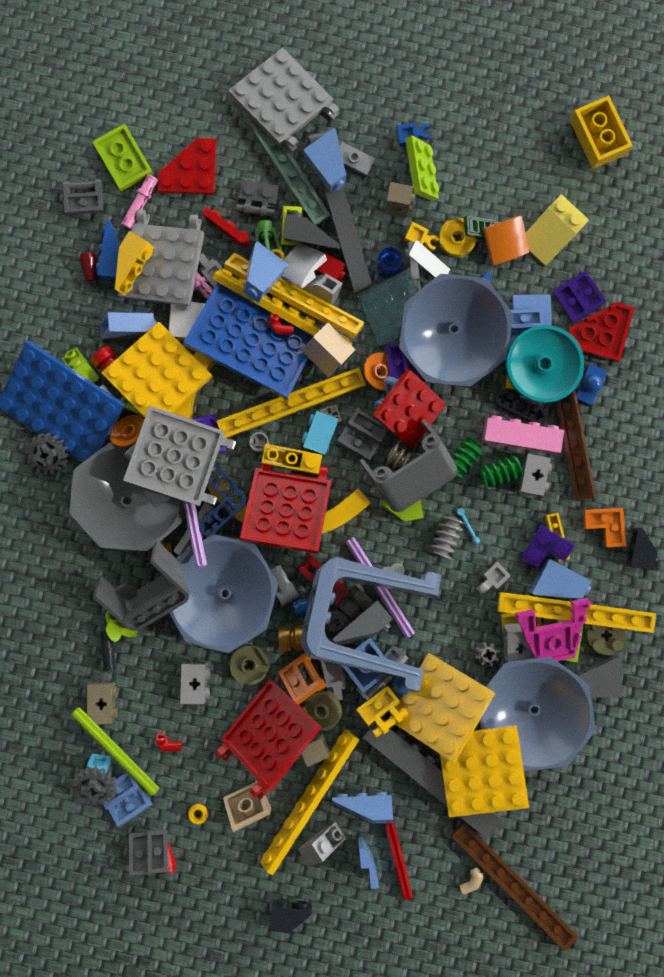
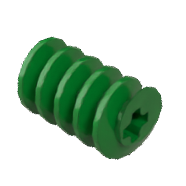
[451,436,482,479]
[480,455,523,489]

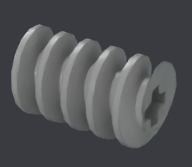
[430,516,465,560]

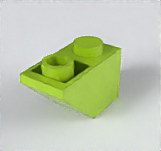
[62,347,100,383]
[381,500,423,522]

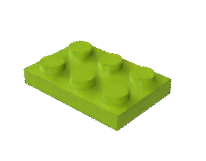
[92,124,153,191]
[405,135,439,201]

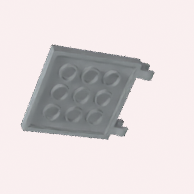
[228,47,339,153]
[118,210,204,306]
[123,405,236,506]

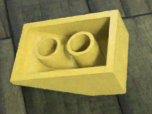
[526,194,589,267]

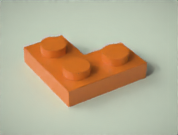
[583,508,626,547]

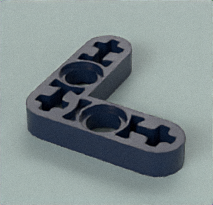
[200,463,247,536]

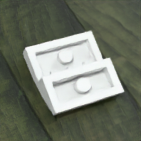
[281,242,327,288]
[168,302,205,341]

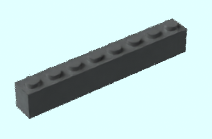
[362,717,501,838]

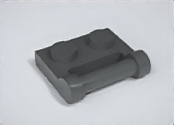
[63,179,104,215]

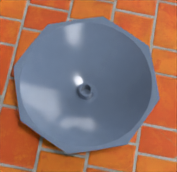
[399,274,513,386]
[169,534,278,653]
[480,657,596,771]

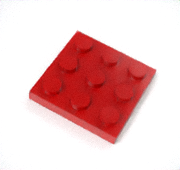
[372,369,446,449]

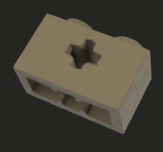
[385,182,416,218]
[87,682,118,724]
[299,732,329,767]

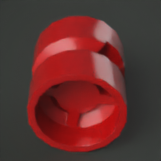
[90,346,117,382]

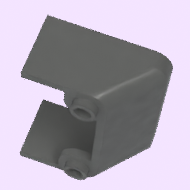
[360,419,458,512]
[93,541,190,631]

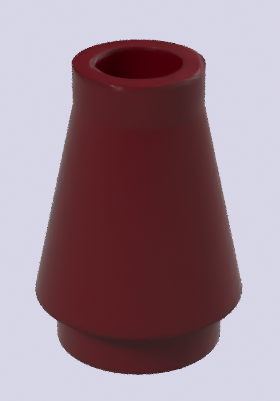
[78,252,97,281]

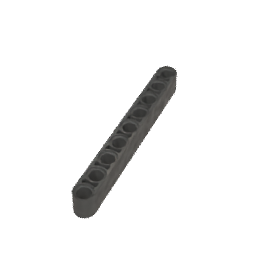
[308,131,372,293]

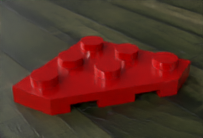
[157,138,217,196]
[568,302,635,362]

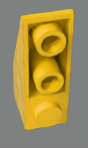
[115,231,154,296]
[261,444,322,476]

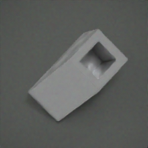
[301,274,343,305]
[298,822,346,866]

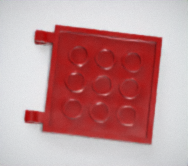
[240,463,332,554]
[215,678,322,800]

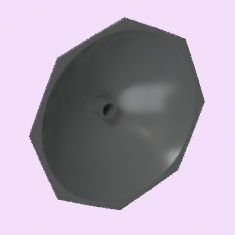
[70,443,183,551]

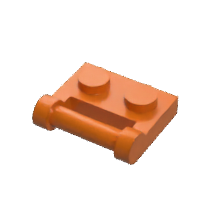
[278,653,326,704]

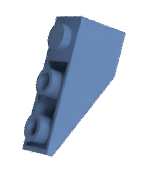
[332,792,393,824]

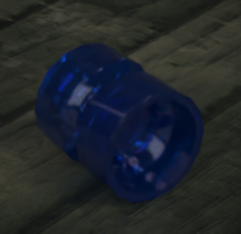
[377,247,403,279]

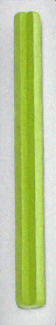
[71,708,159,795]

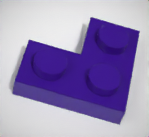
[521,525,575,568]

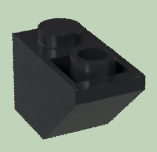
[269,898,312,933]

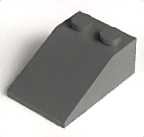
[282,211,340,249]
[331,601,393,646]

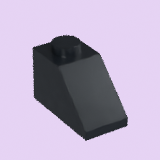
[625,527,659,571]

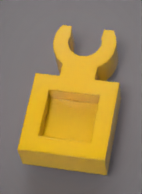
[404,221,439,251]

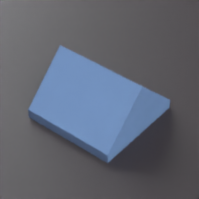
[342,637,386,693]

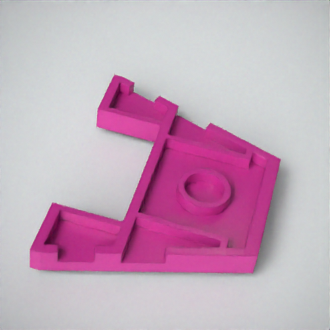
[515,598,591,661]

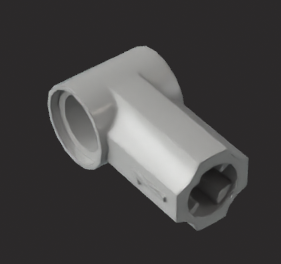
[271,565,300,606]

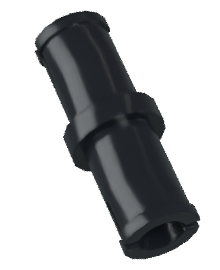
[100,631,116,671]

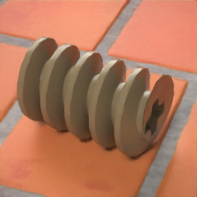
[383,444,416,471]

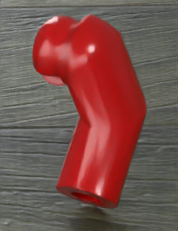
[267,313,293,336]
[155,733,182,752]

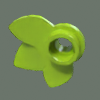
[105,611,137,642]

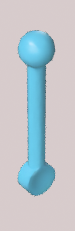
[457,508,480,544]

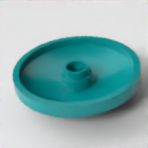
[506,325,584,403]

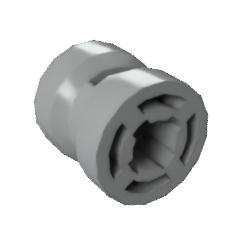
[249,432,269,453]

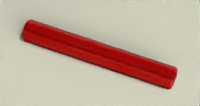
[384,821,413,900]

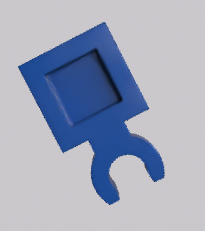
[397,123,431,146]

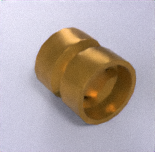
[278,625,303,652]

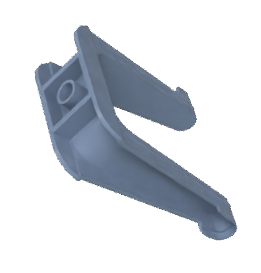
[301,557,441,692]

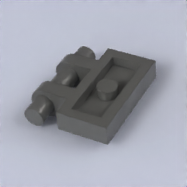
[237,180,279,218]

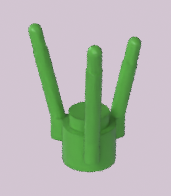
[255,220,283,252]

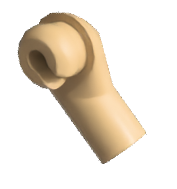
[459,868,483,895]

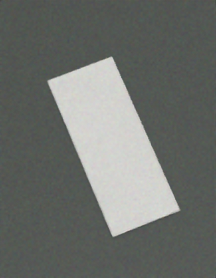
[409,240,450,277]

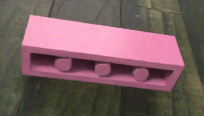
[482,416,564,455]

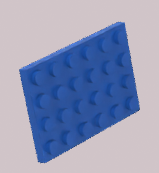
[183,283,314,400]
[0,341,126,463]

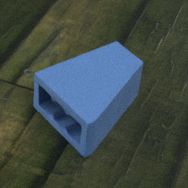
[303,128,346,193]
[243,241,288,303]
[100,312,157,341]
[529,559,591,598]

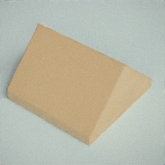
[301,323,355,377]
[223,781,271,832]

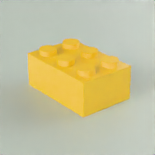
[570,96,633,169]

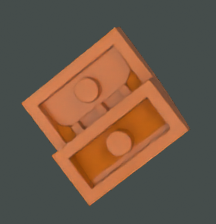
[483,216,529,265]

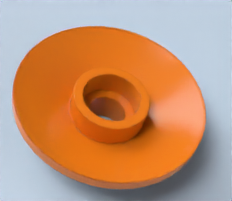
[364,353,390,390]
[110,415,144,447]

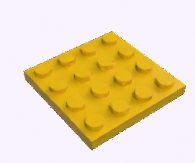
[102,322,212,418]
[389,653,496,763]
[440,725,529,817]

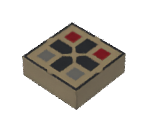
[319,403,343,424]

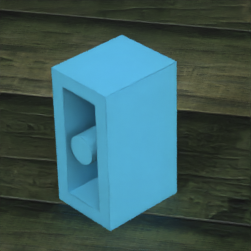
[301,411,338,456]

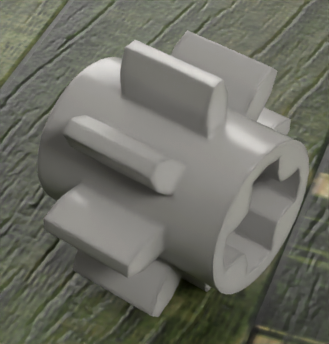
[475,642,500,666]

